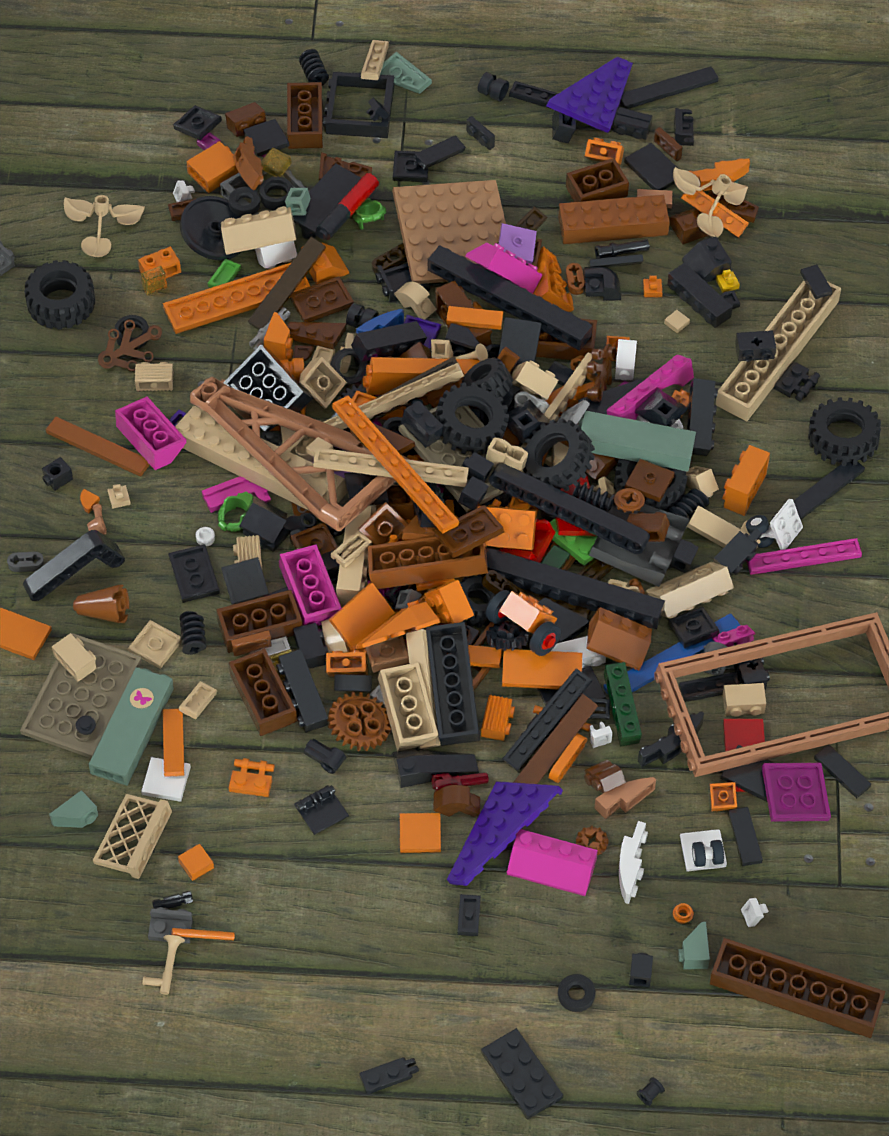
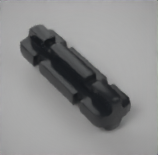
[152,891,193,909]

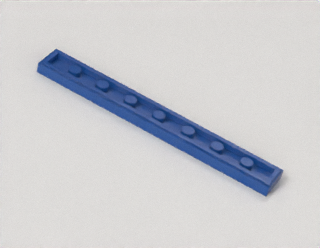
[603,613,741,694]

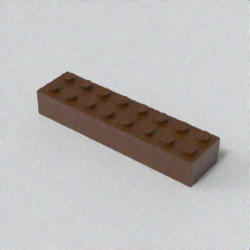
[709,938,886,1038]

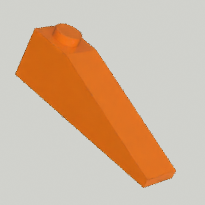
[533,246,574,312]
[356,600,440,649]

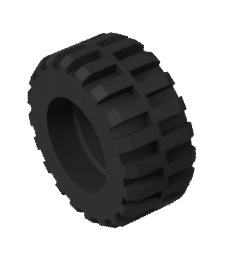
[24,260,95,330]

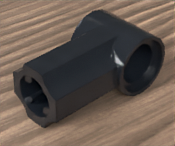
[304,738,346,774]

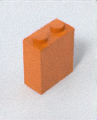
[186,141,239,193]

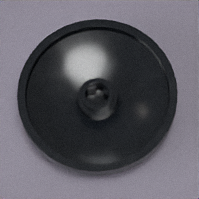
[180,196,242,260]

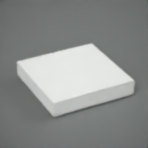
[142,757,191,802]

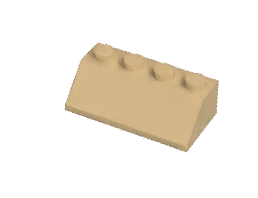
[221,207,296,255]
[645,562,734,618]
[378,662,439,752]

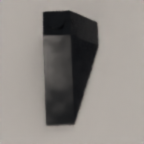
[392,748,479,788]

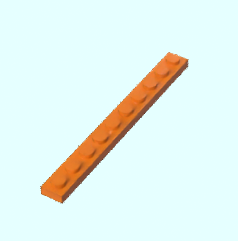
[332,396,459,534]

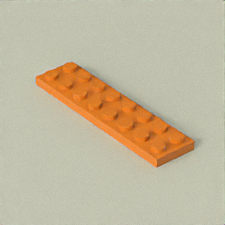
[163,262,310,334]

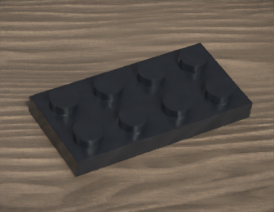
[481,1028,563,1120]

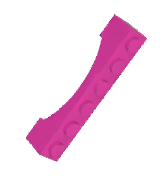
[607,355,694,420]

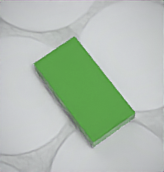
[208,259,241,288]

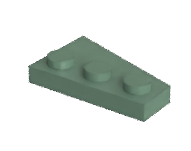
[380,52,432,94]

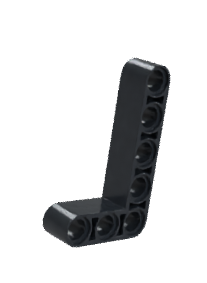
[23,530,125,601]

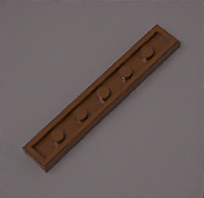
[513,694,598,784]

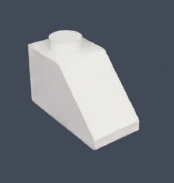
[615,339,637,380]

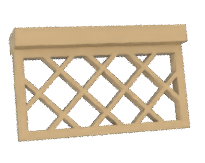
[93,794,172,879]

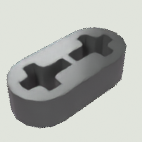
[7,552,45,572]

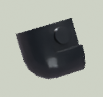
[583,267,621,301]

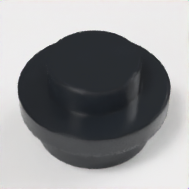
[76,715,96,735]

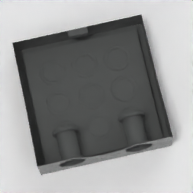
[589,498,690,587]

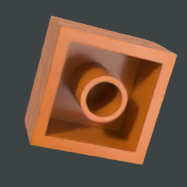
[424,580,474,626]

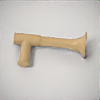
[435,344,488,361]
[142,935,185,995]

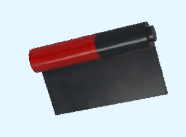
[293,163,379,240]

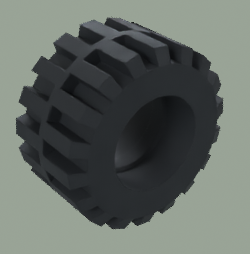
[462,358,513,398]
[460,574,500,627]

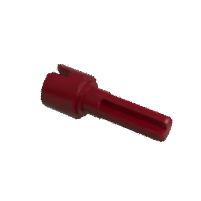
[432,773,489,792]

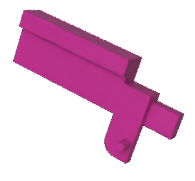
[202,476,271,513]

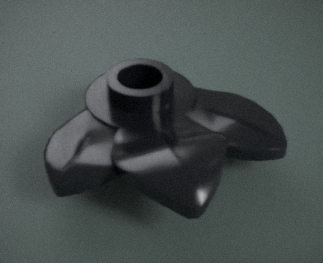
[283,513,317,545]

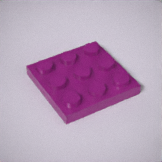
[762,763,831,822]

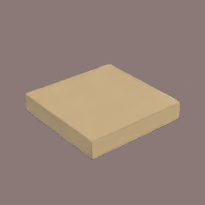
[128,620,182,669]

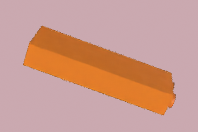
[363,357,480,396]

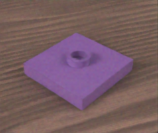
[498,223,537,264]

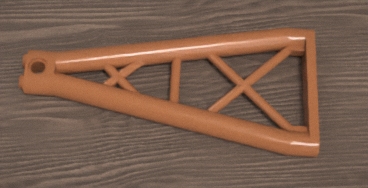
[190,377,410,531]

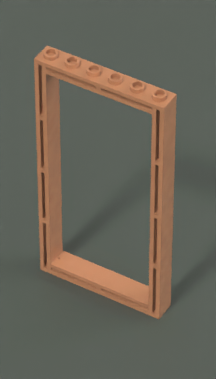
[654,612,889,777]

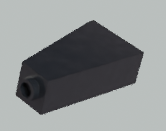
[578,379,643,417]

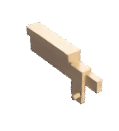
[687,506,760,549]

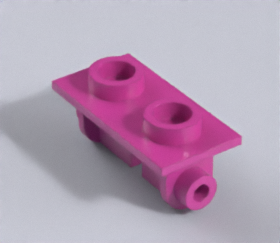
[712,625,755,647]

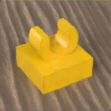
[716,269,740,293]

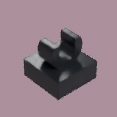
[366,97,390,122]

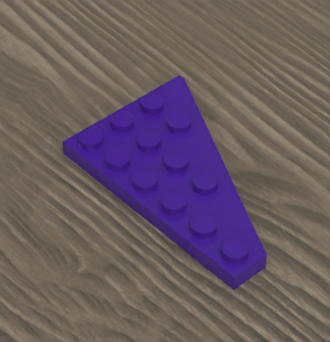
[547,56,633,133]
[447,781,563,886]

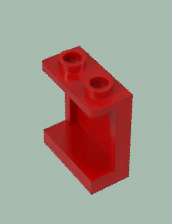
[499,519,556,563]

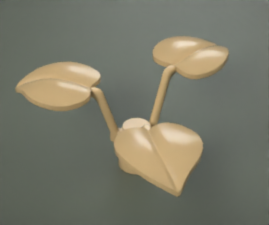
[673,167,748,237]
[64,195,145,257]

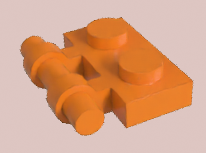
[229,758,275,797]

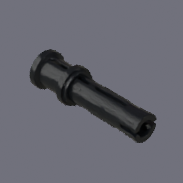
[595,239,650,259]

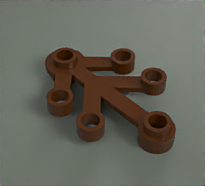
[98,320,162,372]
[587,344,617,402]

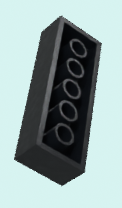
[426,622,480,746]

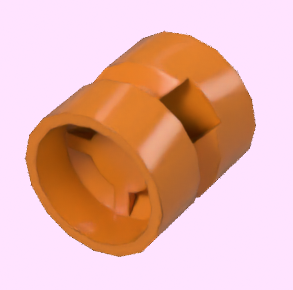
[279,357,304,382]

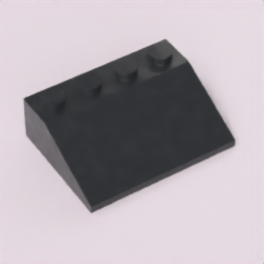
[223,344,313,432]

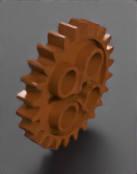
[327,692,391,751]

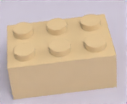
[511,361,558,400]

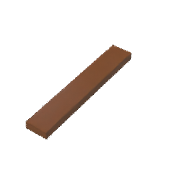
[46,417,150,477]

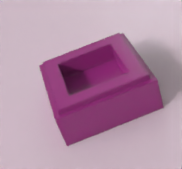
[197,132,221,150]

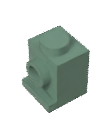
[285,188,311,215]

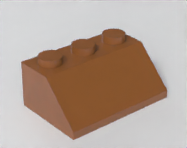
[586,607,652,671]

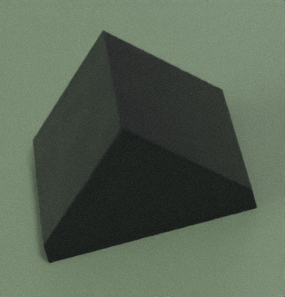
[239,496,287,545]

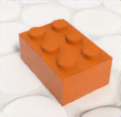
[722,445,770,516]
[477,505,537,550]

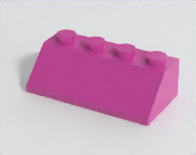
[465,243,542,294]
[115,397,187,470]
[279,545,341,626]
[507,829,598,896]

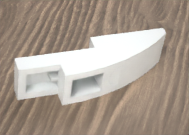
[619,821,648,904]

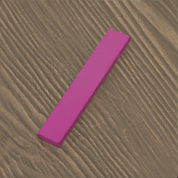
[746,538,862,575]

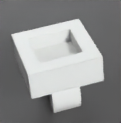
[173,181,195,202]
[590,722,612,748]
[741,898,769,927]

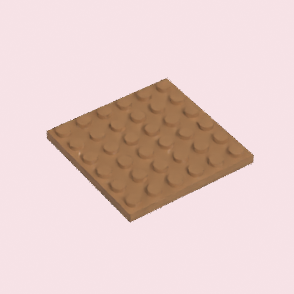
[392,180,506,284]

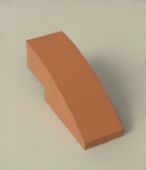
[595,777,656,819]

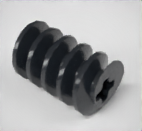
[299,49,329,86]
[572,481,615,512]
[668,489,710,523]
[179,611,207,655]

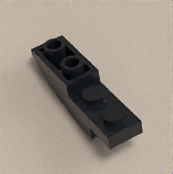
[638,711,704,767]

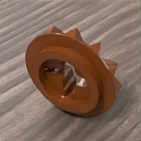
[614,488,645,514]
[576,825,608,856]

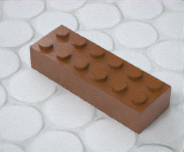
[558,195,670,244]
[368,536,488,589]

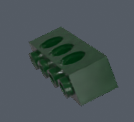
[603,662,642,747]

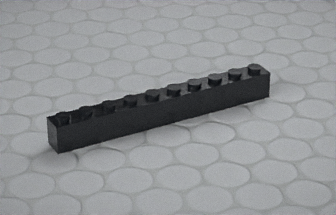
[427,245,593,351]
[482,547,665,630]

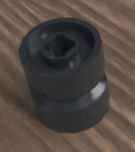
[478,72,509,102]
[346,303,379,328]

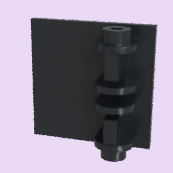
[294,785,349,835]

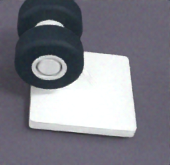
[746,499,803,550]
[680,830,727,871]

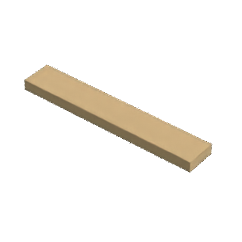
[406,629,440,750]

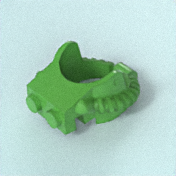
[352,198,386,229]
[218,492,253,532]

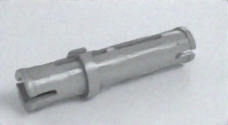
[249,307,291,350]

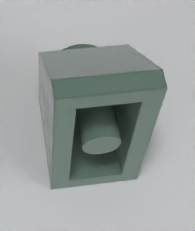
[49,790,98,828]
[678,922,710,970]

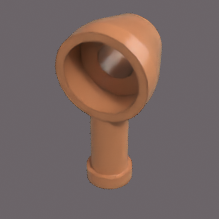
[87,504,107,535]

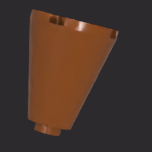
[73,584,129,623]

